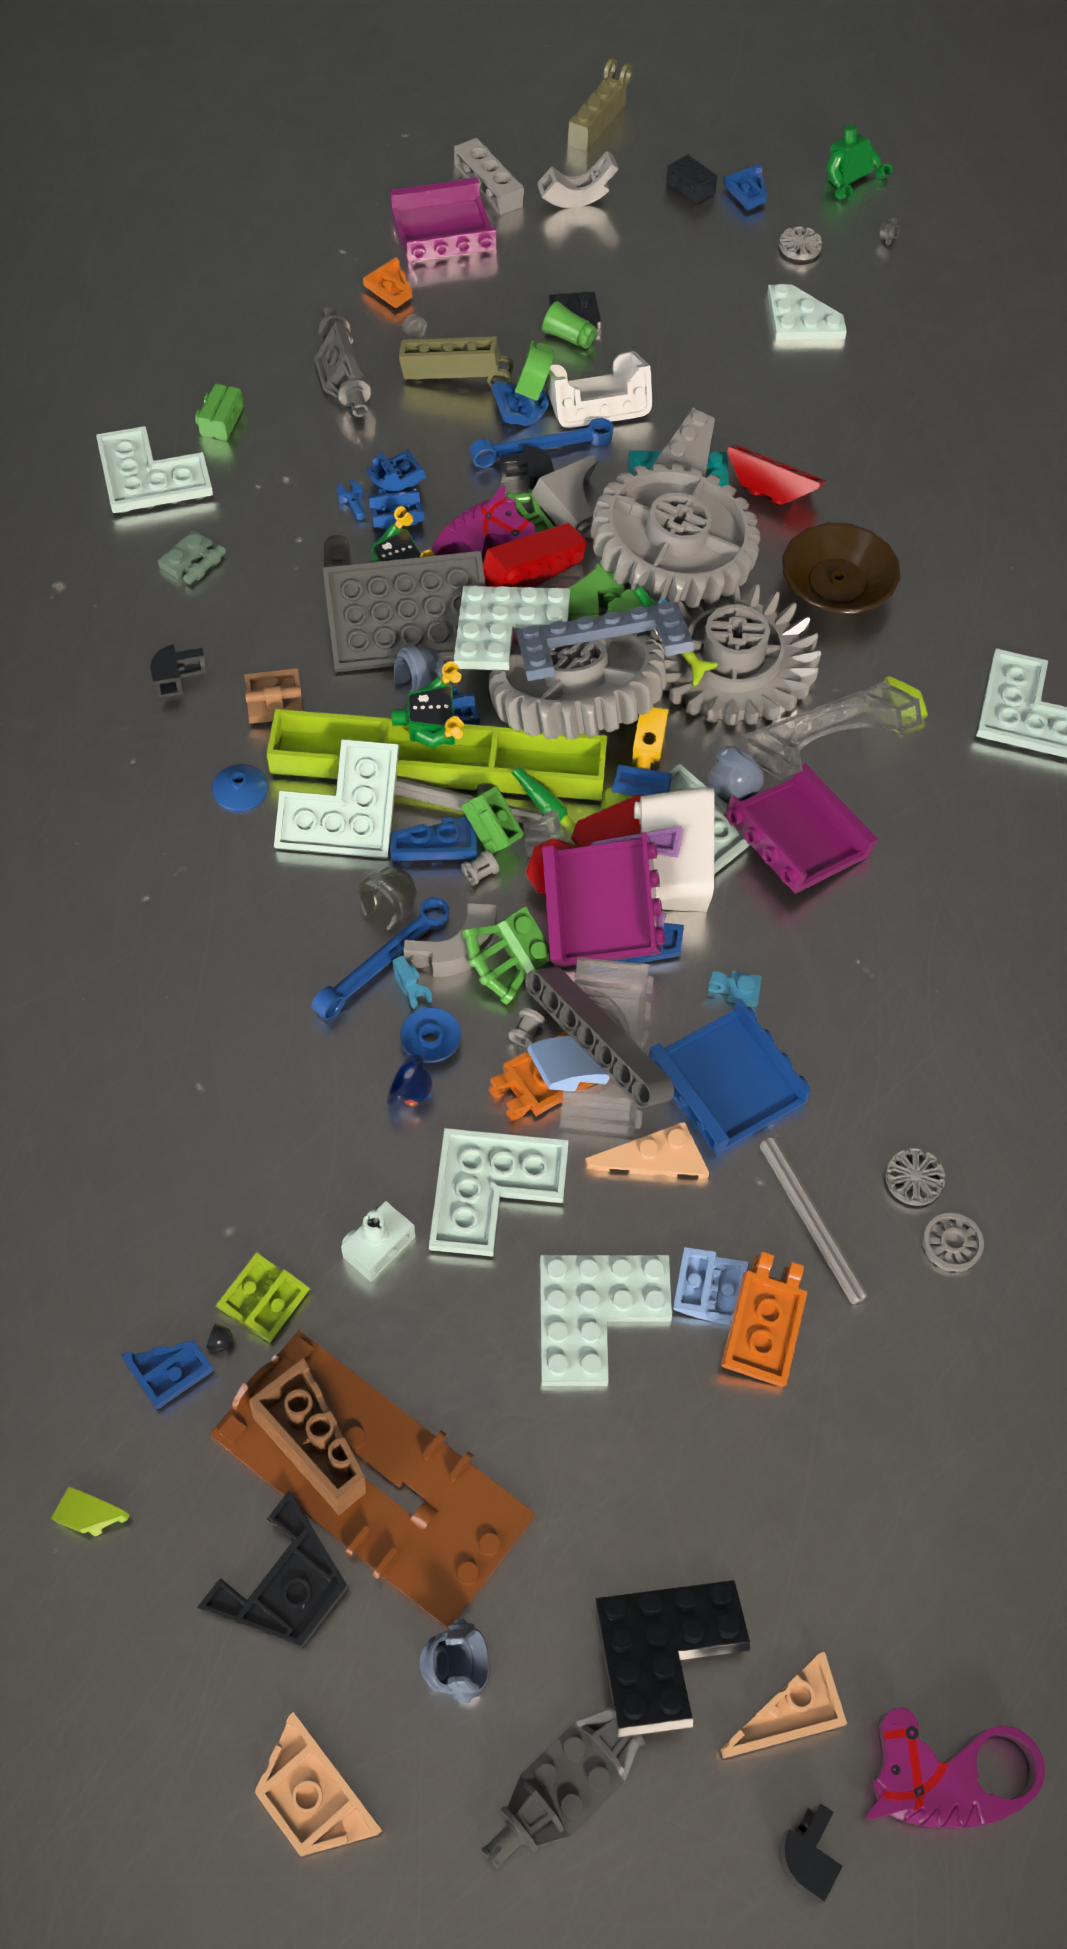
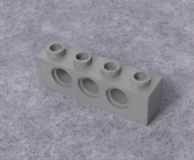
[454,138,524,215]

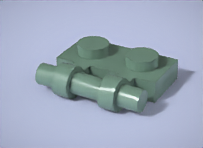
[158,530,226,584]

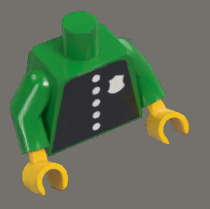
[367,506,435,563]
[391,661,464,748]

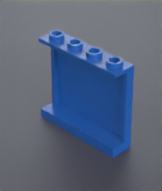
[648,999,811,1157]

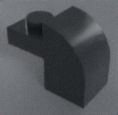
[500,446,554,490]
[150,644,208,699]
[779,1803,843,1904]

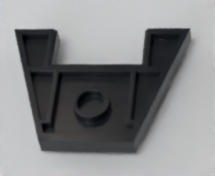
[197,1491,349,1647]

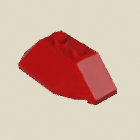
[727,444,827,505]

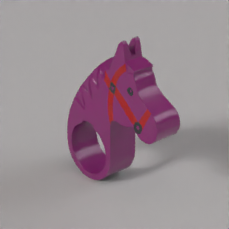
[431,485,536,563]
[865,1708,1045,1828]

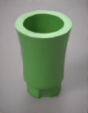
[542,301,597,349]

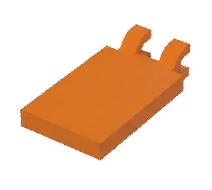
[489,1031,596,1123]
[721,1251,808,1387]

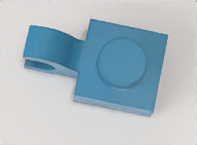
[393,955,432,1009]
[708,971,762,1007]

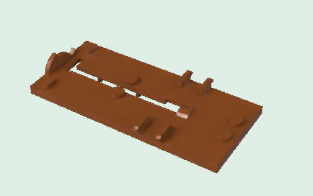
[209,1330,535,1630]

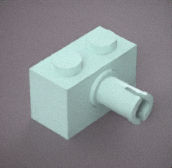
[341,1201,415,1282]

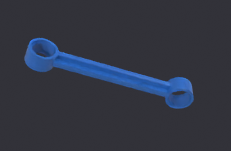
[469,418,613,468]
[311,897,449,1020]

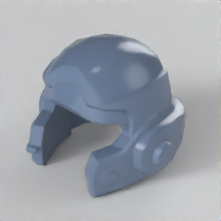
[394,645,445,702]
[707,746,764,801]
[420,1619,489,1704]

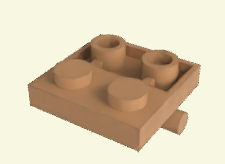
[244,668,303,724]

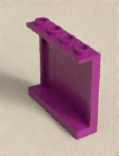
[390,177,496,262]
[724,763,878,894]
[542,832,665,967]

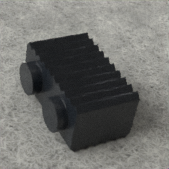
[666,154,718,204]

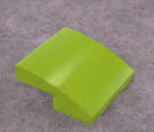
[216,1252,310,1342]

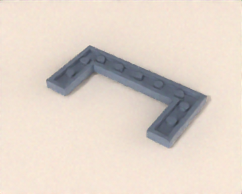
[516,601,694,681]

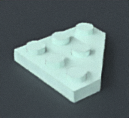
[767,284,847,340]

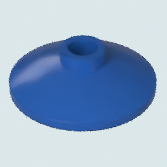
[212,764,268,811]
[400,1007,461,1063]

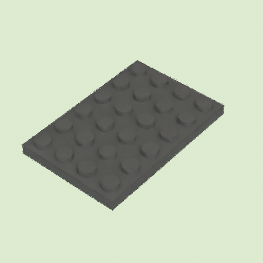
[323,551,485,673]

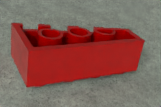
[483,523,587,588]

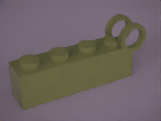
[568,57,633,152]
[399,336,514,388]

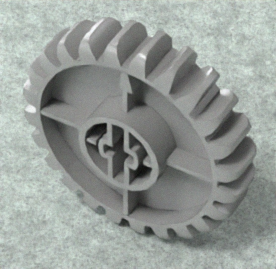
[591,463,760,608]
[489,632,667,739]

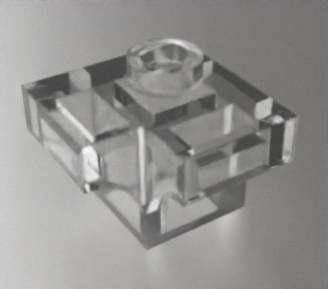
[523,811,565,861]

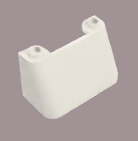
[545,351,652,428]
[634,787,714,912]

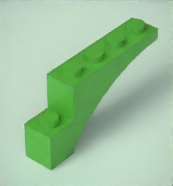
[568,564,624,621]

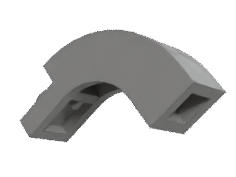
[537,151,619,208]
[404,903,497,977]

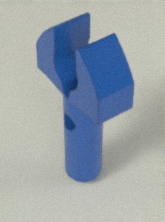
[337,480,366,520]

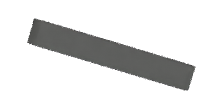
[525,966,674,1108]

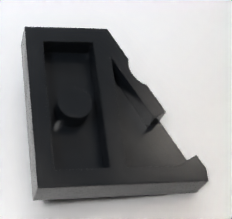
[549,291,601,330]

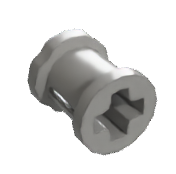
[461,850,499,886]
[509,1008,545,1048]

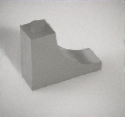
[531,455,598,533]

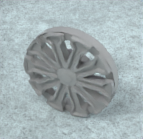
[779,226,822,260]
[885,1148,945,1206]
[923,1213,984,1272]

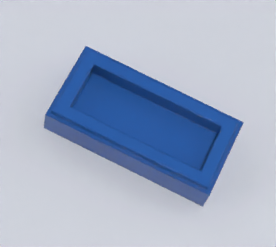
[612,764,672,796]

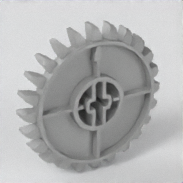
[650,584,821,726]

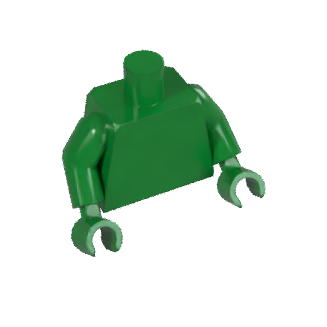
[826,124,893,200]

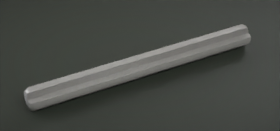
[395,778,549,830]
[760,1137,867,1304]

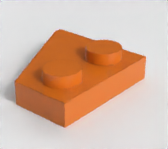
[363,257,412,308]

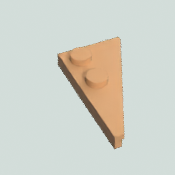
[584,1122,710,1179]
[720,1652,847,1759]

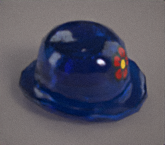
[387,1054,433,1107]

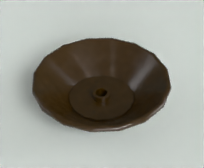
[782,523,900,614]

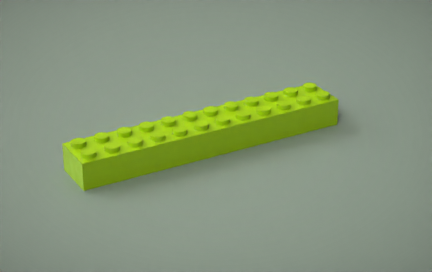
[266,709,607,800]

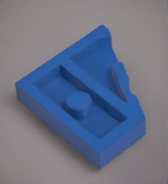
[723,164,767,210]
[121,1341,214,1410]

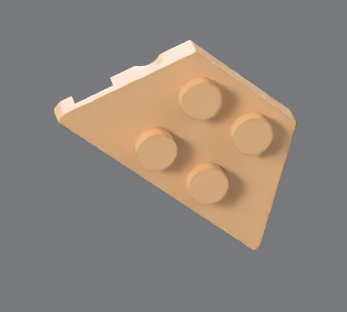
[254,1712,382,1857]

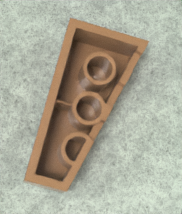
[249,1358,366,1515]

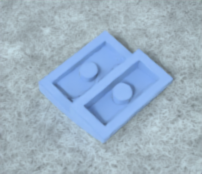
[527,1036,610,1091]
[673,1247,749,1325]

